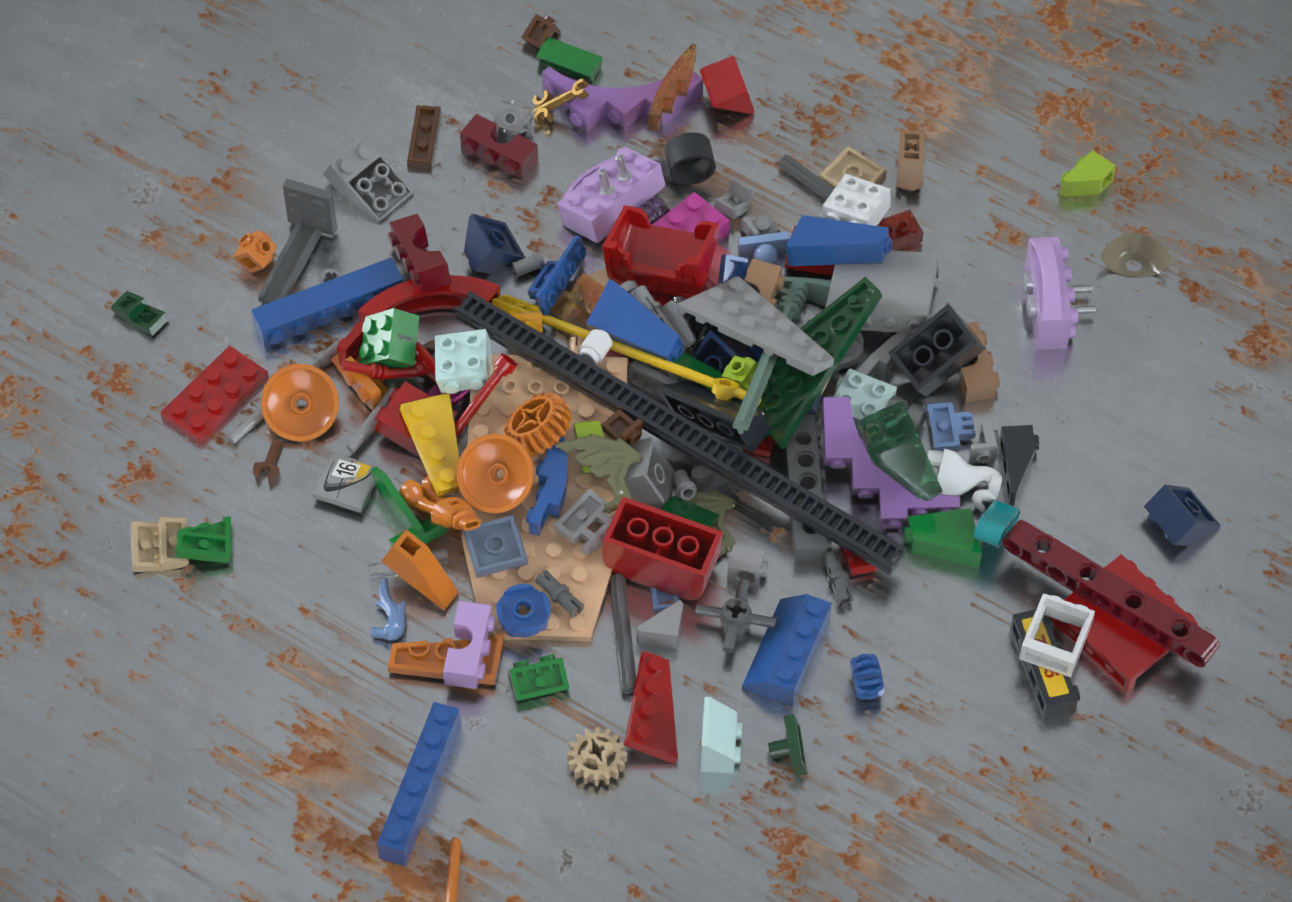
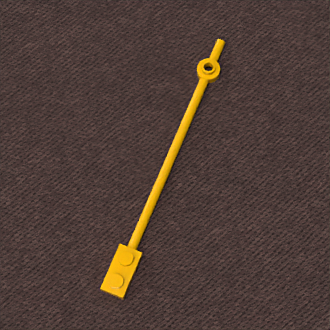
[492,294,762,405]

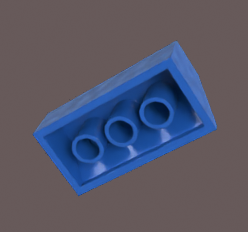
[742,594,832,706]

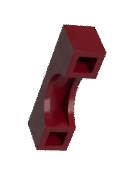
[388,214,452,293]

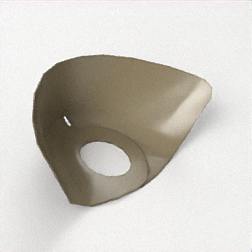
[1101,233,1172,277]

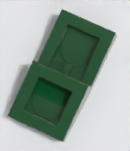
[110,291,169,336]

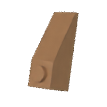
[897,131,924,191]

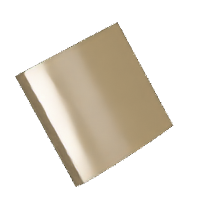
[130,517,189,572]

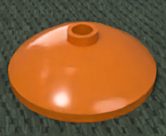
[261,364,339,442]
[457,434,535,513]

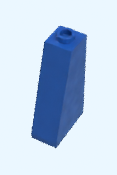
[786,215,892,266]
[586,279,684,363]

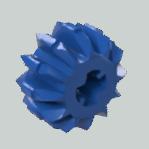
[850,654,884,700]

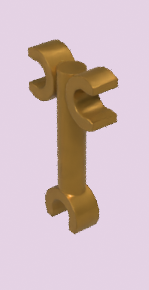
[533,79,589,127]

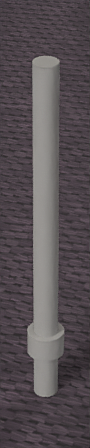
[227,340,339,445]

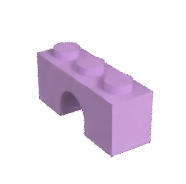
[443,601,496,689]

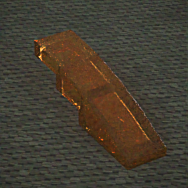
[648,44,697,131]

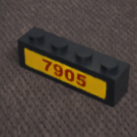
[1010,609,1080,719]

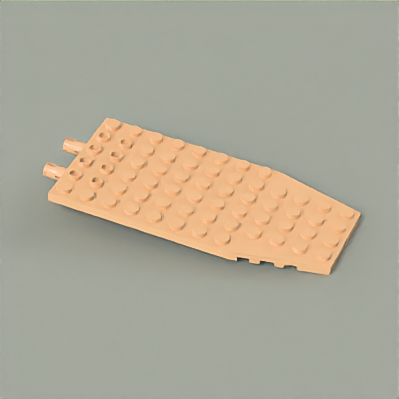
[462,337,628,642]

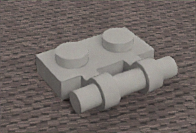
[554,489,615,555]

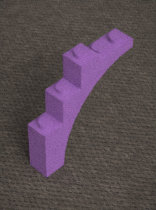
[542,66,703,132]
[822,397,960,529]

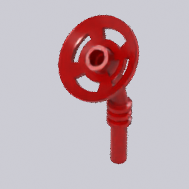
[341,342,437,384]

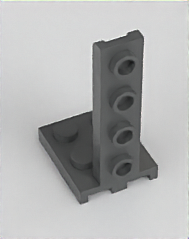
[258,179,338,304]

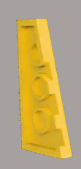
[400,393,460,497]

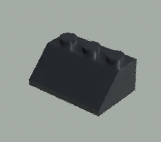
[888,304,986,397]

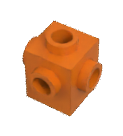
[233,230,278,273]

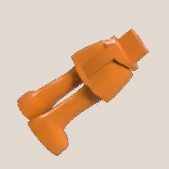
[399,476,481,531]

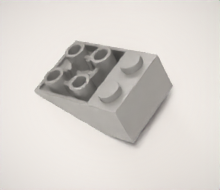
[323,136,414,222]

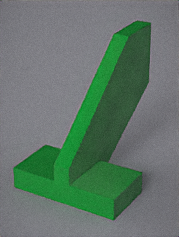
[370,466,448,547]

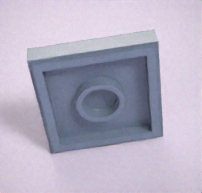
[462,515,528,578]

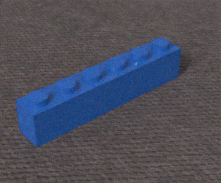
[251,257,404,347]
[377,702,461,866]

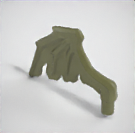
[555,433,641,514]
[674,489,736,558]

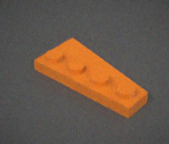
[388,633,504,685]

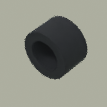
[665,132,716,185]

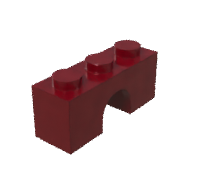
[460,114,538,179]

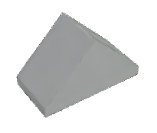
[636,600,683,650]

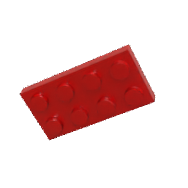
[160,345,269,444]

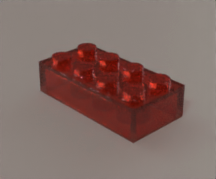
[877,209,924,251]

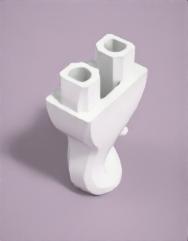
[919,449,1002,512]

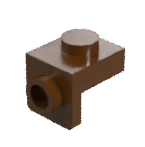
[601,409,643,445]

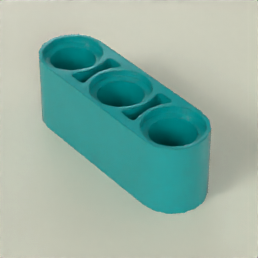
[973,500,1020,548]

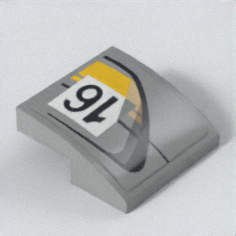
[312,453,382,513]

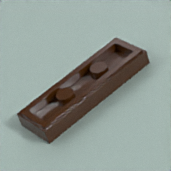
[407,105,441,169]

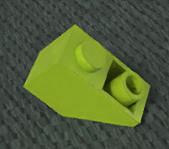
[1060,150,1116,197]

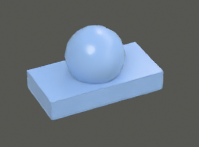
[738,232,789,264]

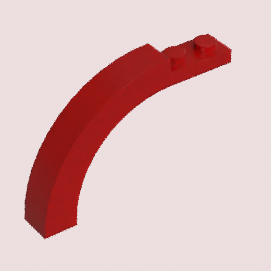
[337,275,500,364]

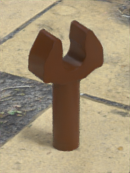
[253,439,282,485]

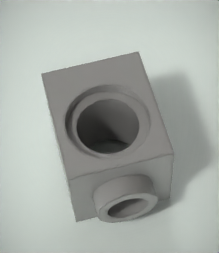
[727,545,768,587]

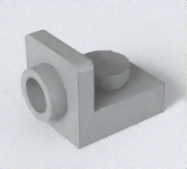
[740,213,780,237]

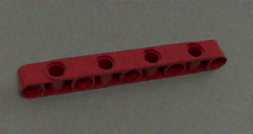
[1002,520,1220,668]

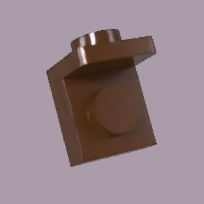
[521,14,561,50]

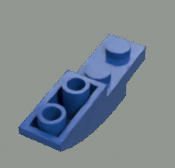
[526,437,568,536]

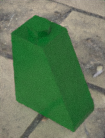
[903,508,982,567]

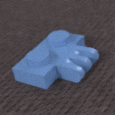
[926,402,976,452]

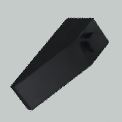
[999,425,1039,506]

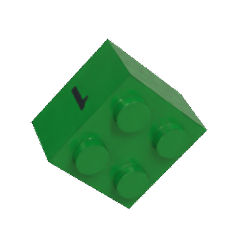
[359,308,419,368]

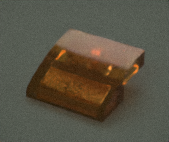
[550,272,605,331]

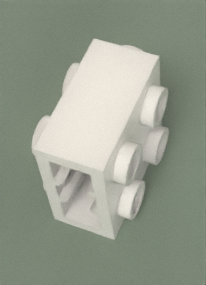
[823,174,890,226]

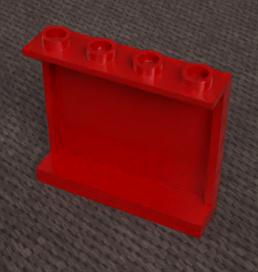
[1051,554,1199,693]

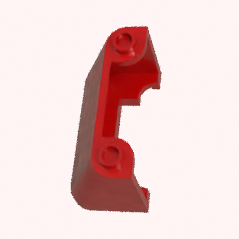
[602,205,720,298]

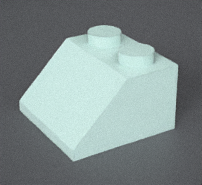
[701,697,742,774]

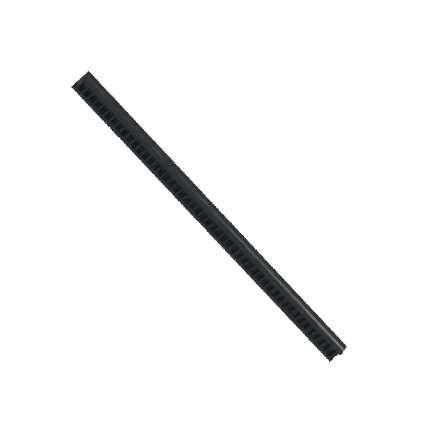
[455,291,906,576]

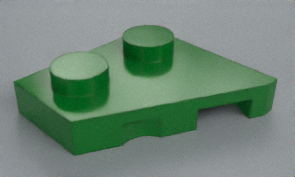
[175,516,231,563]

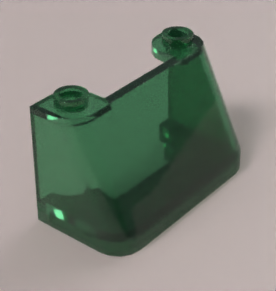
[857,400,943,501]

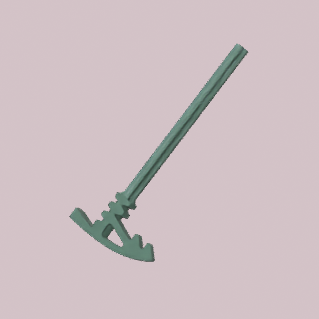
[733,277,831,434]

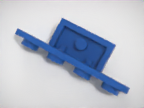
[527,235,586,315]

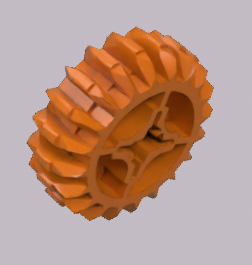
[504,392,572,457]

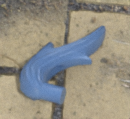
[371,578,406,641]

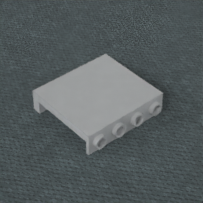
[826,251,939,333]

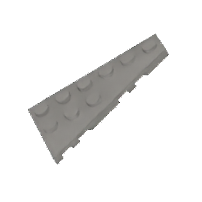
[677,276,834,376]

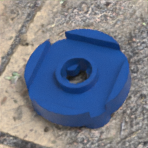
[496,584,551,637]

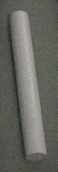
[346,387,394,453]

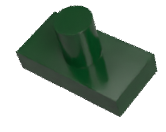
[768,714,808,777]

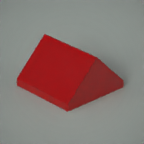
[700,56,755,114]

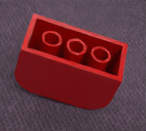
[602,496,723,600]

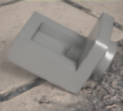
[713,179,755,219]
[969,420,1000,463]

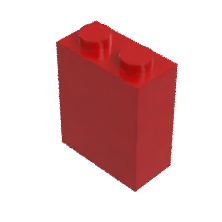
[375,381,458,457]

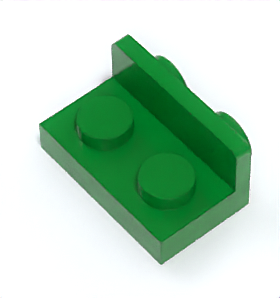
[508,654,570,702]

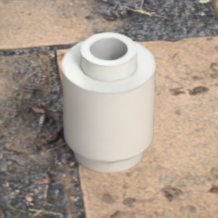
[578,329,612,365]

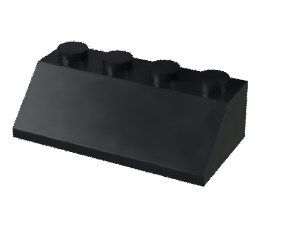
[658,381,771,453]

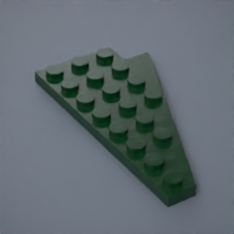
[731,277,882,452]

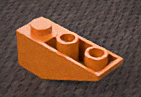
[381,529,459,611]

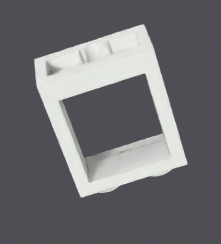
[1019,593,1095,677]

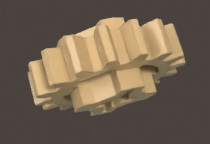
[567,727,627,786]

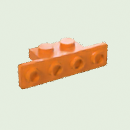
[331,354,389,411]

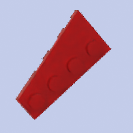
[624,651,678,764]

